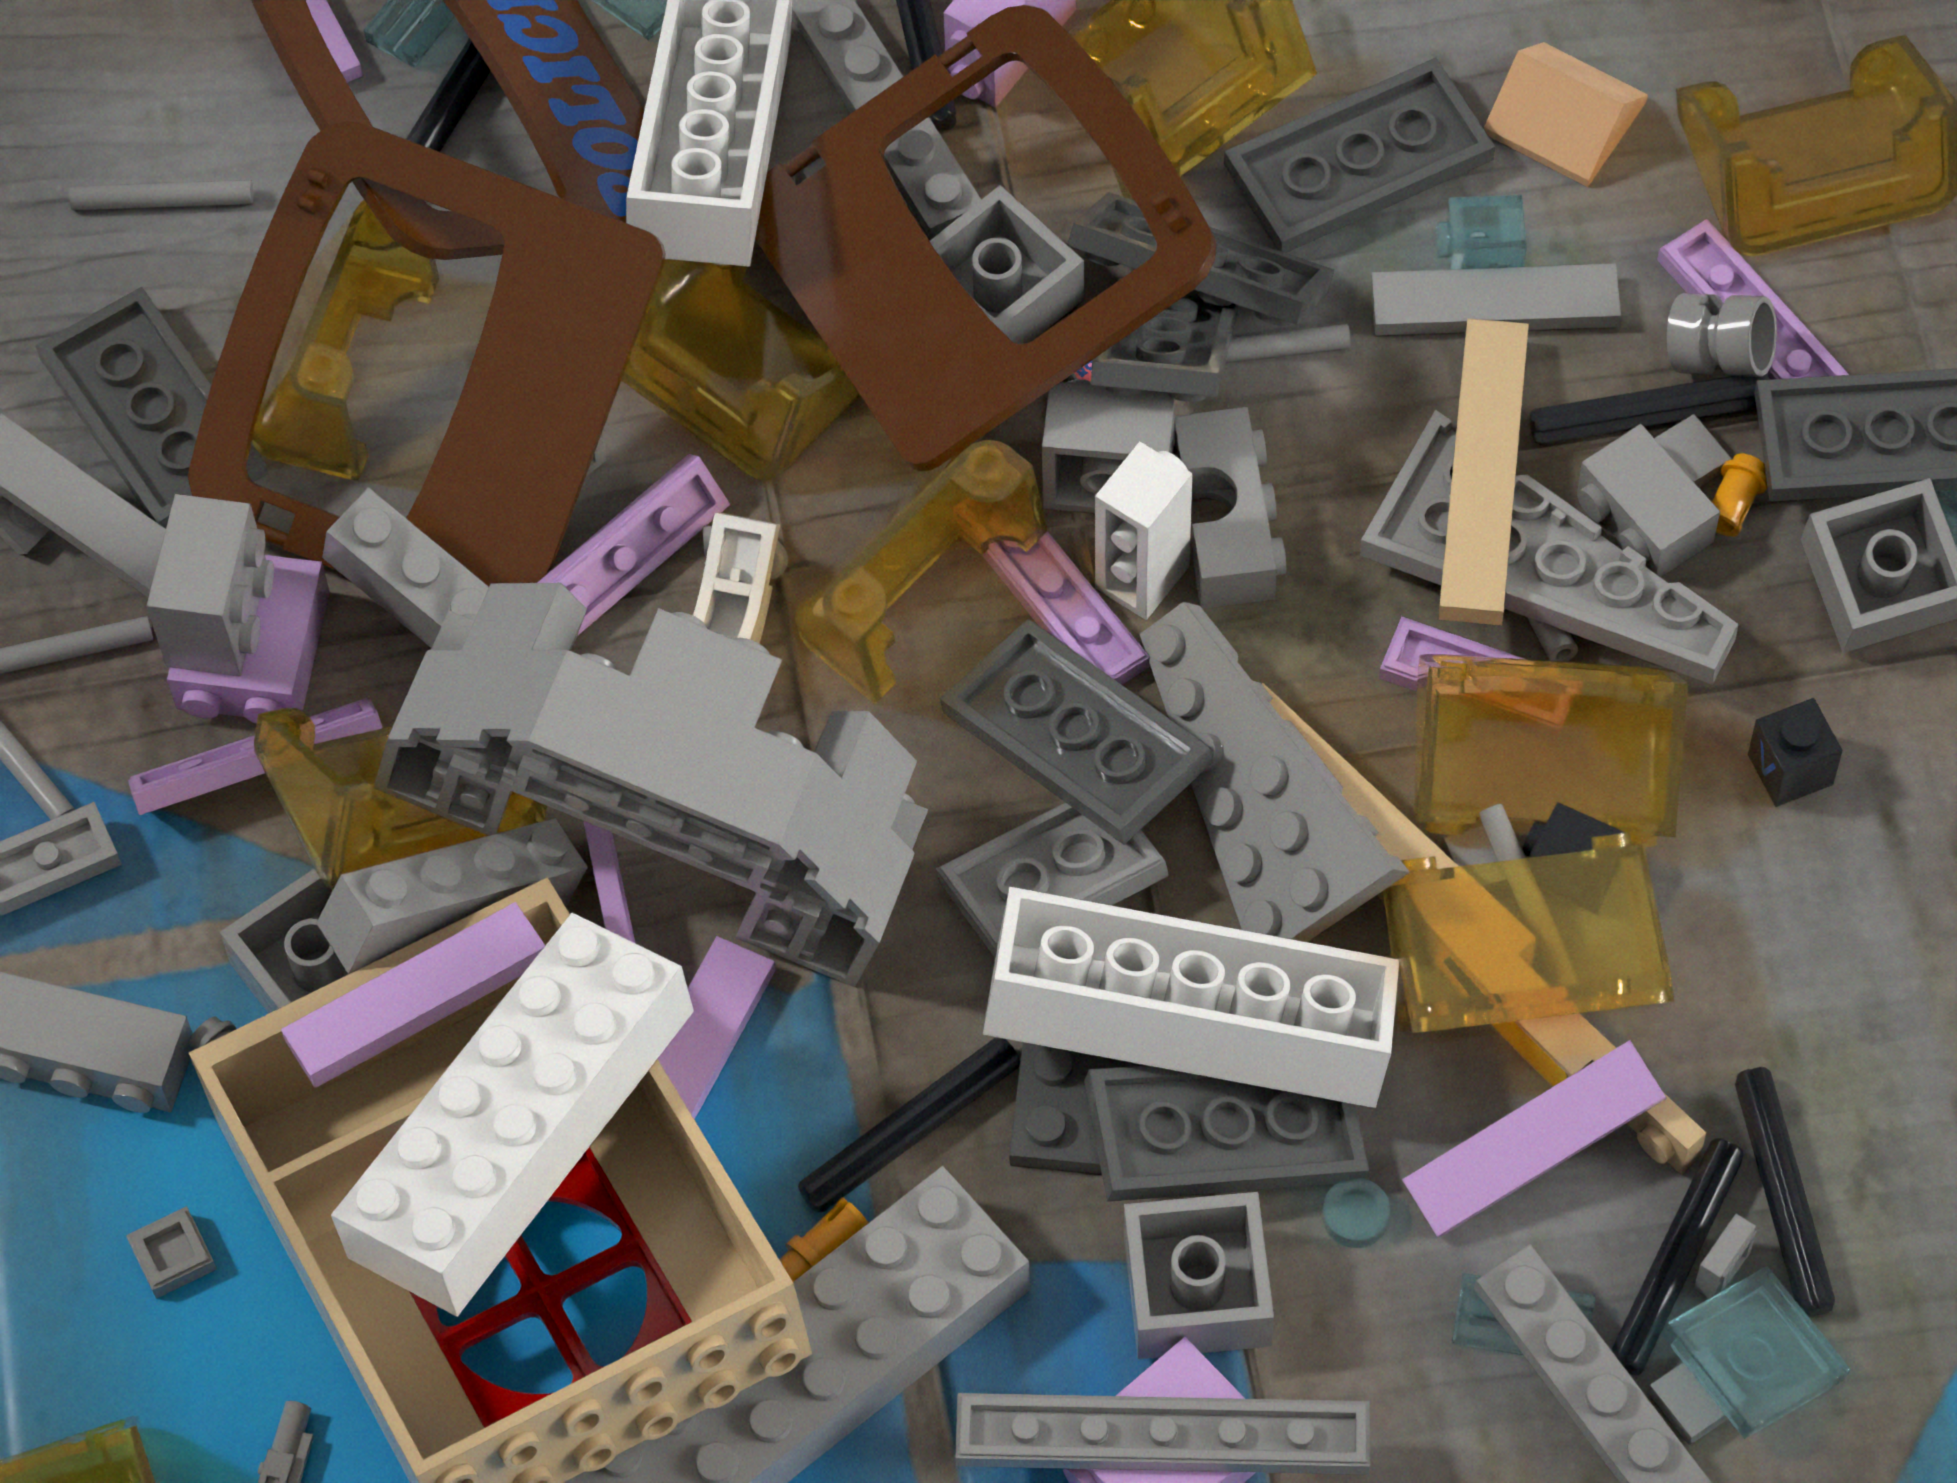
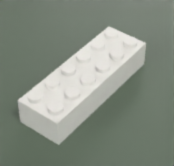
[626,0,792,267]
[983,887,1399,1108]
[331,913,694,1317]

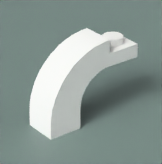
[693,513,780,644]

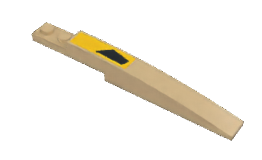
[1262,683,1706,1175]

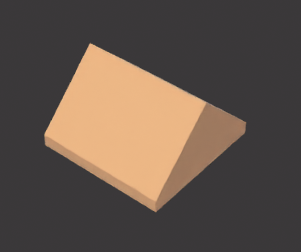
[1484,42,1648,187]

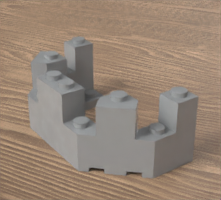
[374,583,928,987]

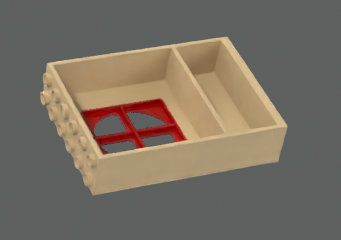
[189,877,812,1483]

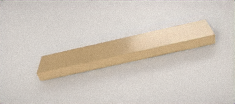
[1438,318,1529,626]

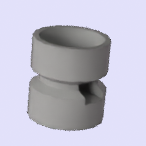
[1667,293,1777,377]

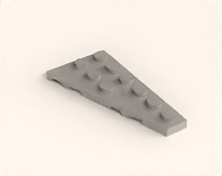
[1360,410,1738,685]
[1140,602,1410,942]

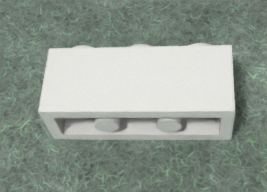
[1095,441,1192,620]

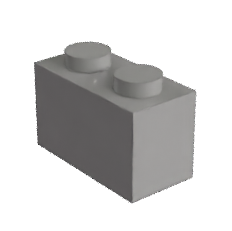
[1577,424,1720,577]

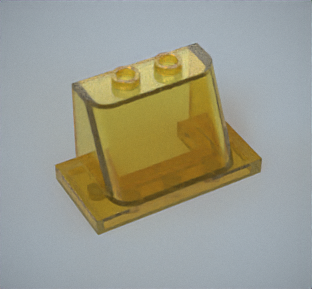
[1068,0,1317,201]

